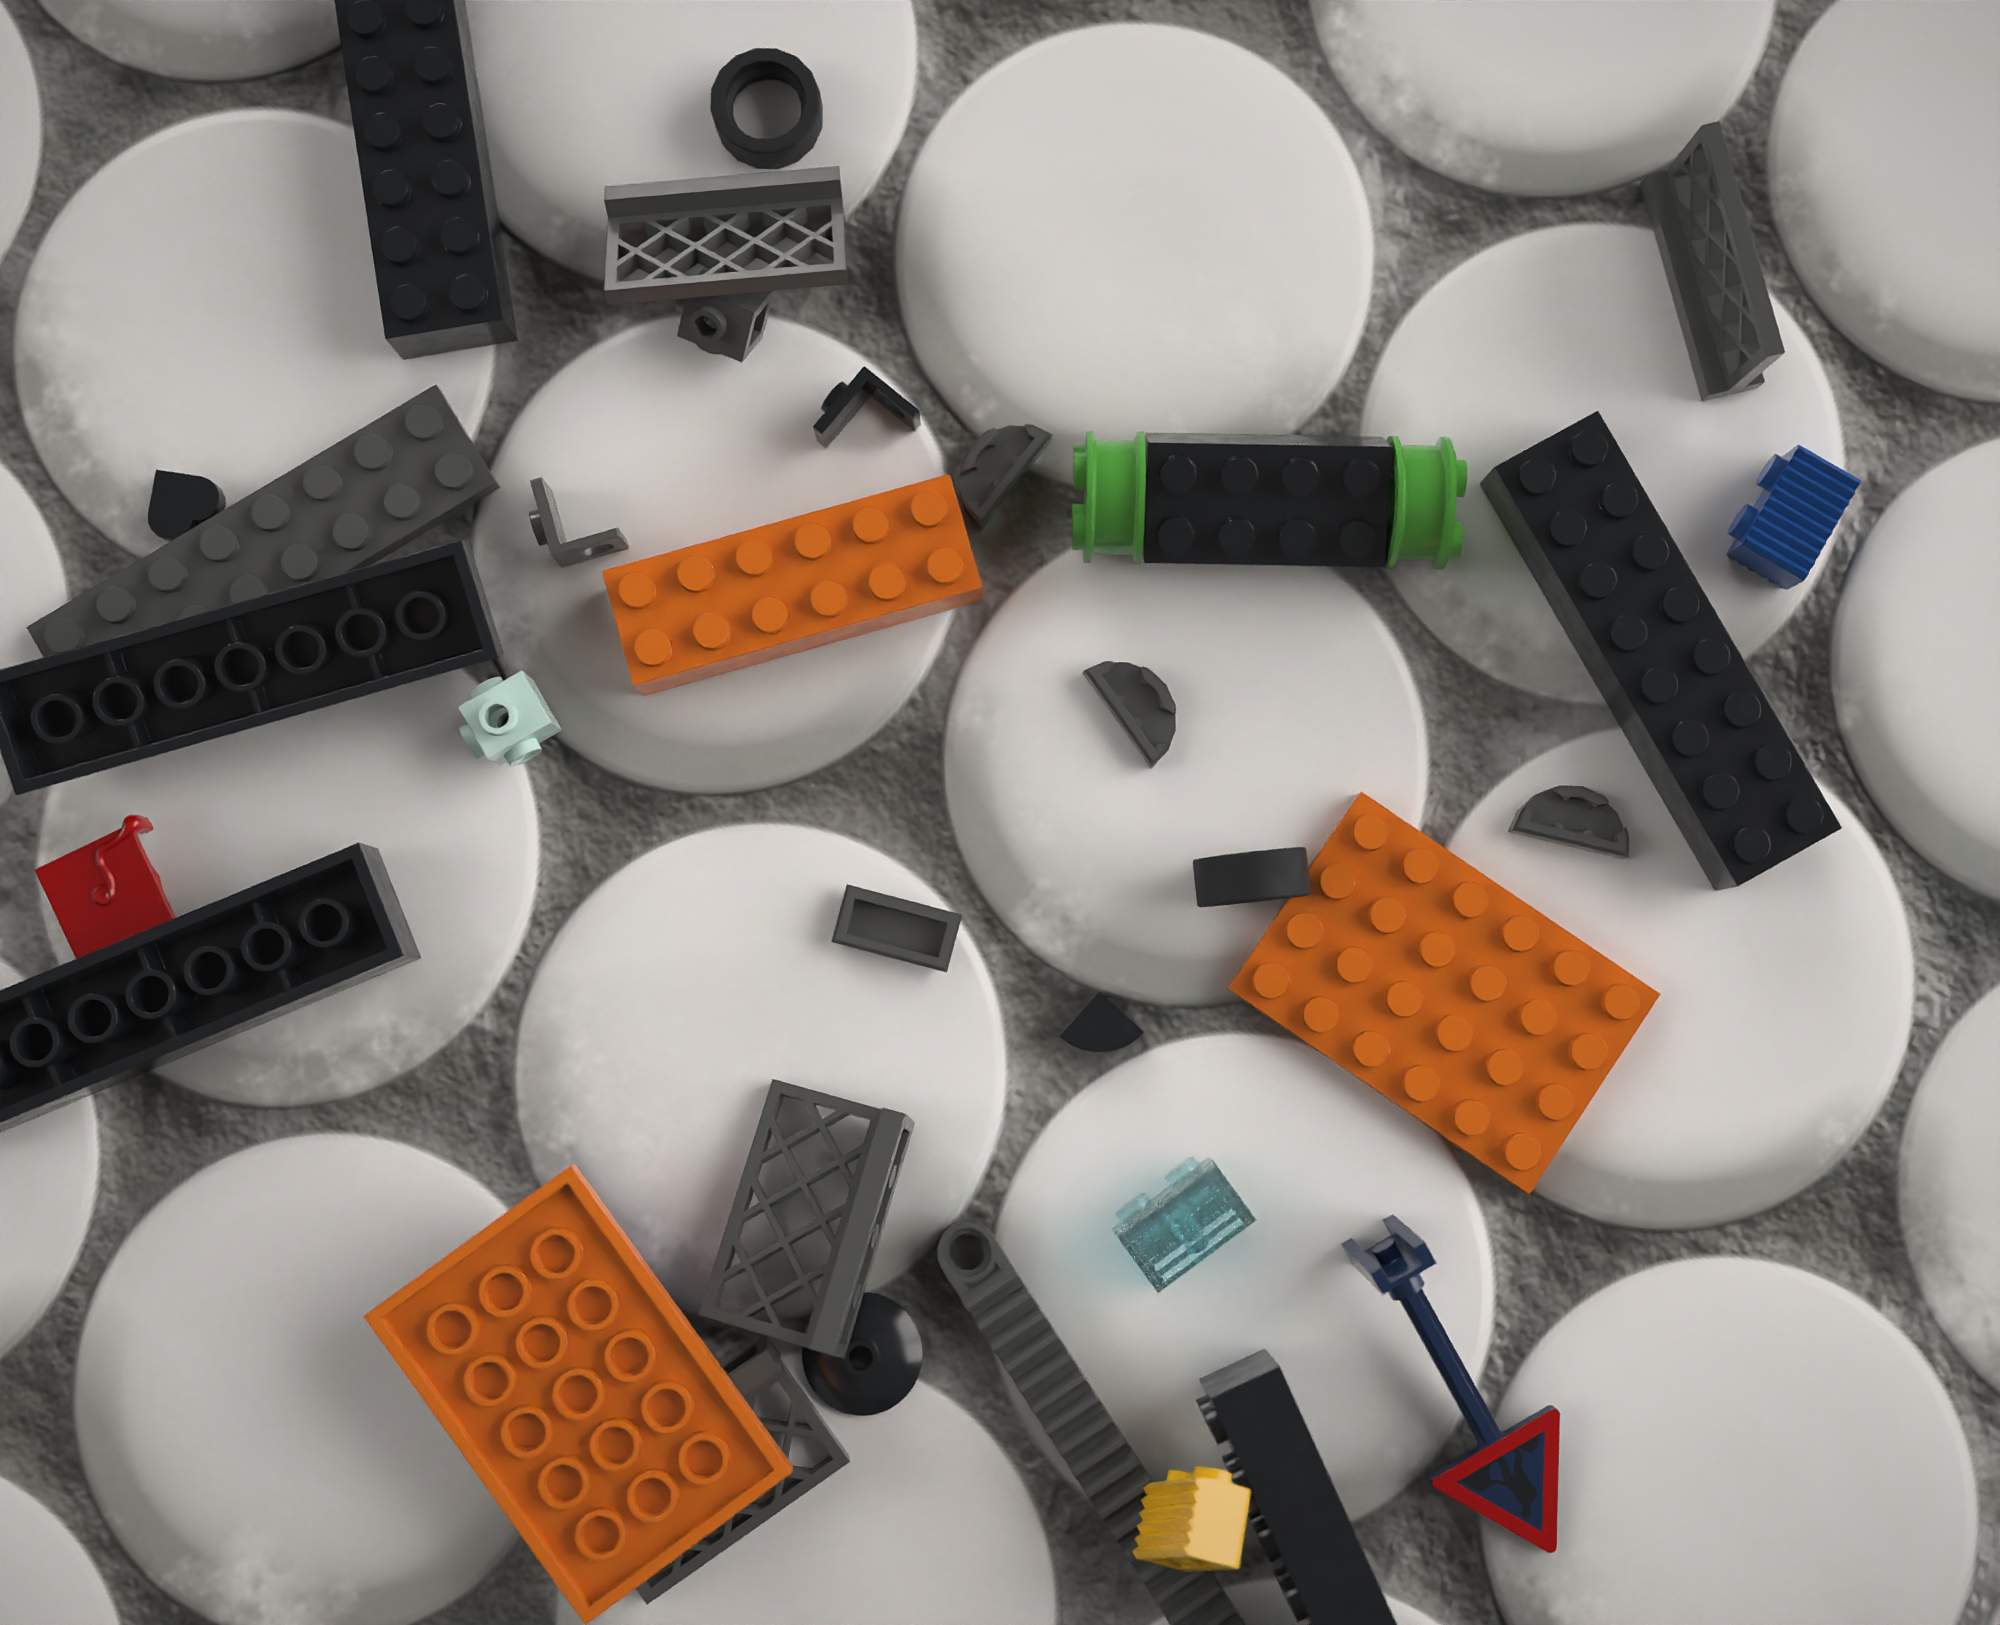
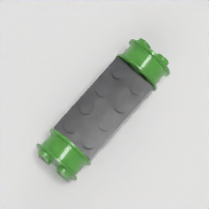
[1071,431,1467,570]

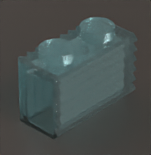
[1112,1156,1256,1293]

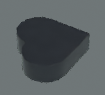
[148,470,226,542]

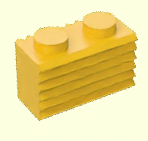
[1132,1466,1251,1572]

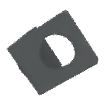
[529,477,629,568]

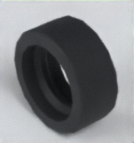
[710,48,823,169]
[1193,847,1311,908]

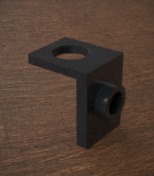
[813,366,921,448]

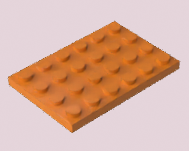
[1226,792,1661,1194]
[363,1163,793,1625]

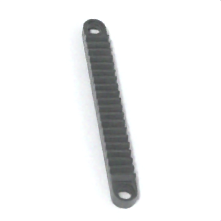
[937,1220,1246,1625]

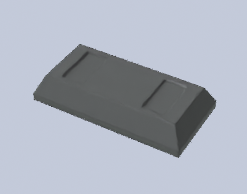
[831,884,962,973]

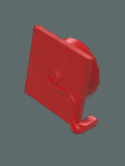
[35,815,176,959]

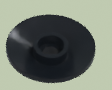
[802,1292,923,1416]

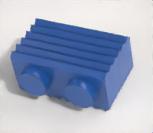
[1726,445,1861,590]

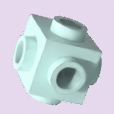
[458,671,562,767]

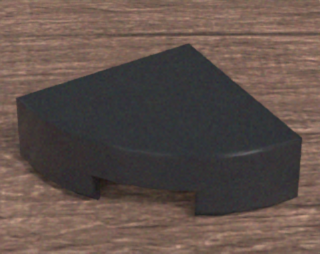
[1059,992,1144,1052]

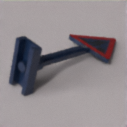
[1341,1214,1560,1553]

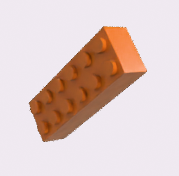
[602,474,983,696]

